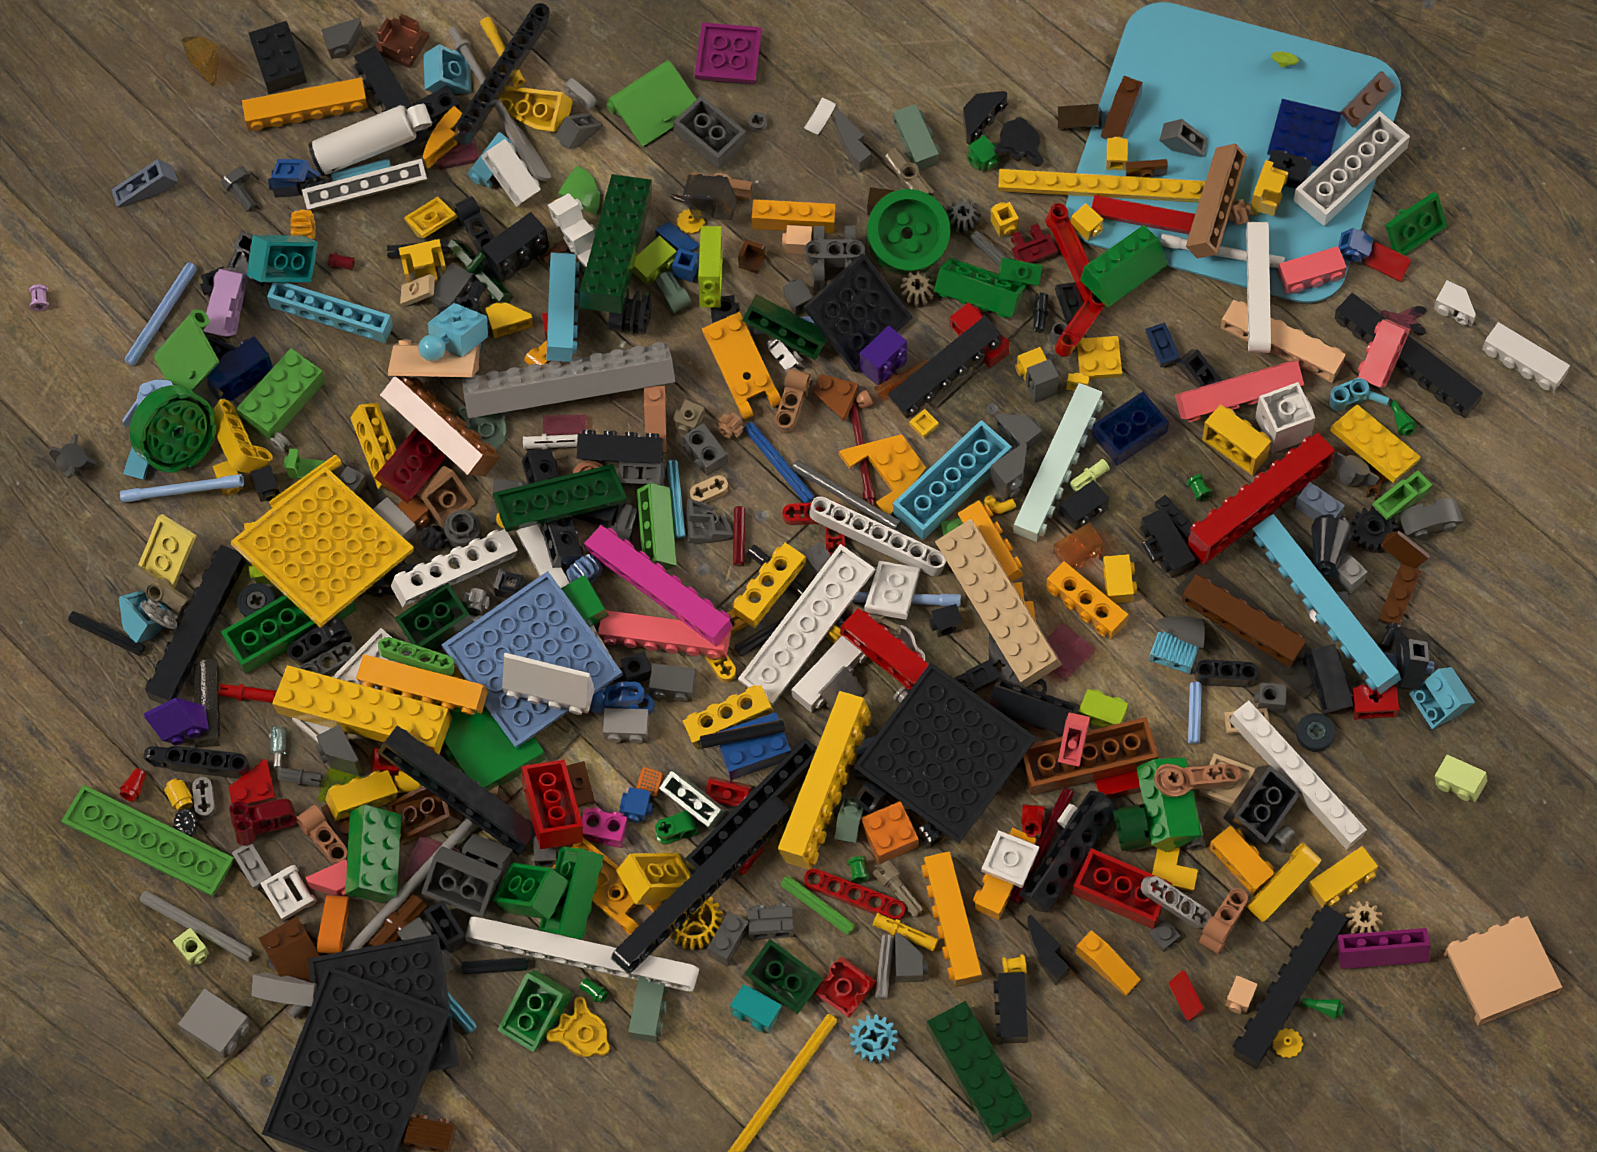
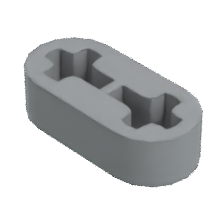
[563,78,597,111]
[192,777,215,819]

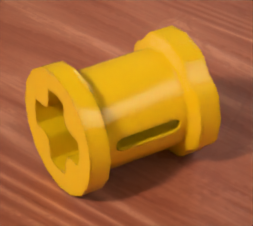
[1002,954,1027,974]

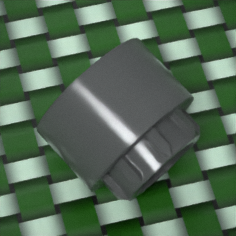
[444,510,482,549]

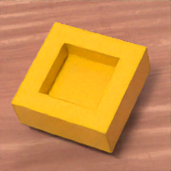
[1067,373,1089,391]
[909,409,939,439]

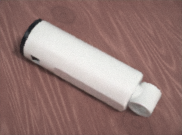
[309,104,432,176]

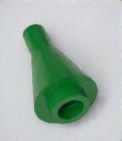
[1389,400,1417,436]
[1302,997,1345,1020]

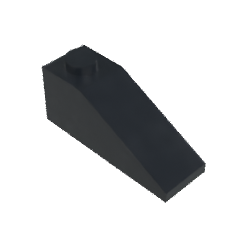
[1176,349,1223,388]

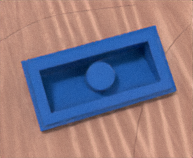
[655,222,700,252]

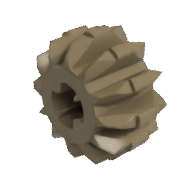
[900,271,935,307]

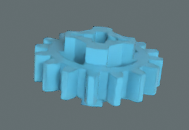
[850,1014,898,1064]

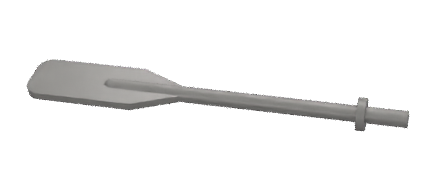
[448,27,551,181]

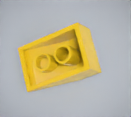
[616,853,692,905]

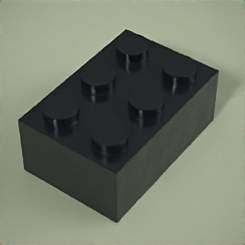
[248,21,307,94]
[482,212,549,283]
[1223,765,1301,845]

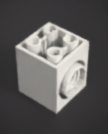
[1255,382,1315,453]

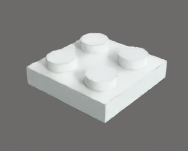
[981,830,1039,888]

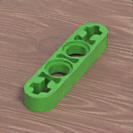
[378,637,455,676]

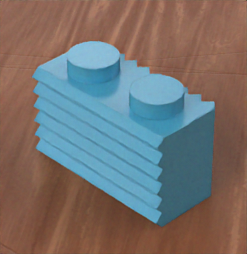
[1149,632,1199,674]

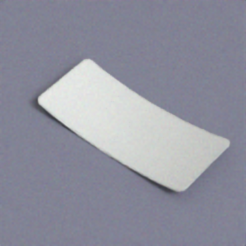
[804,98,836,135]

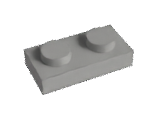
[232,844,272,890]

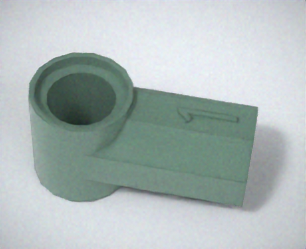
[655,272,692,314]

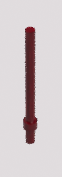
[850,400,876,517]

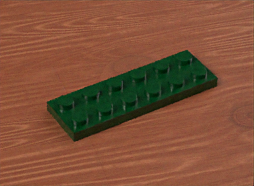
[492,464,627,532]

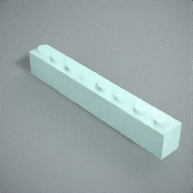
[1013,383,1104,542]

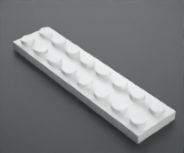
[738,544,875,705]

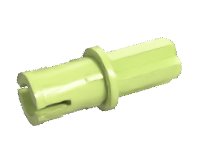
[1070,459,1110,491]

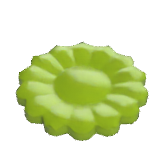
[1271,51,1299,68]

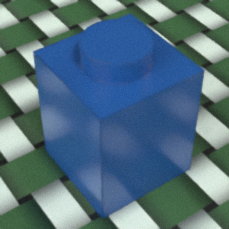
[672,248,699,282]

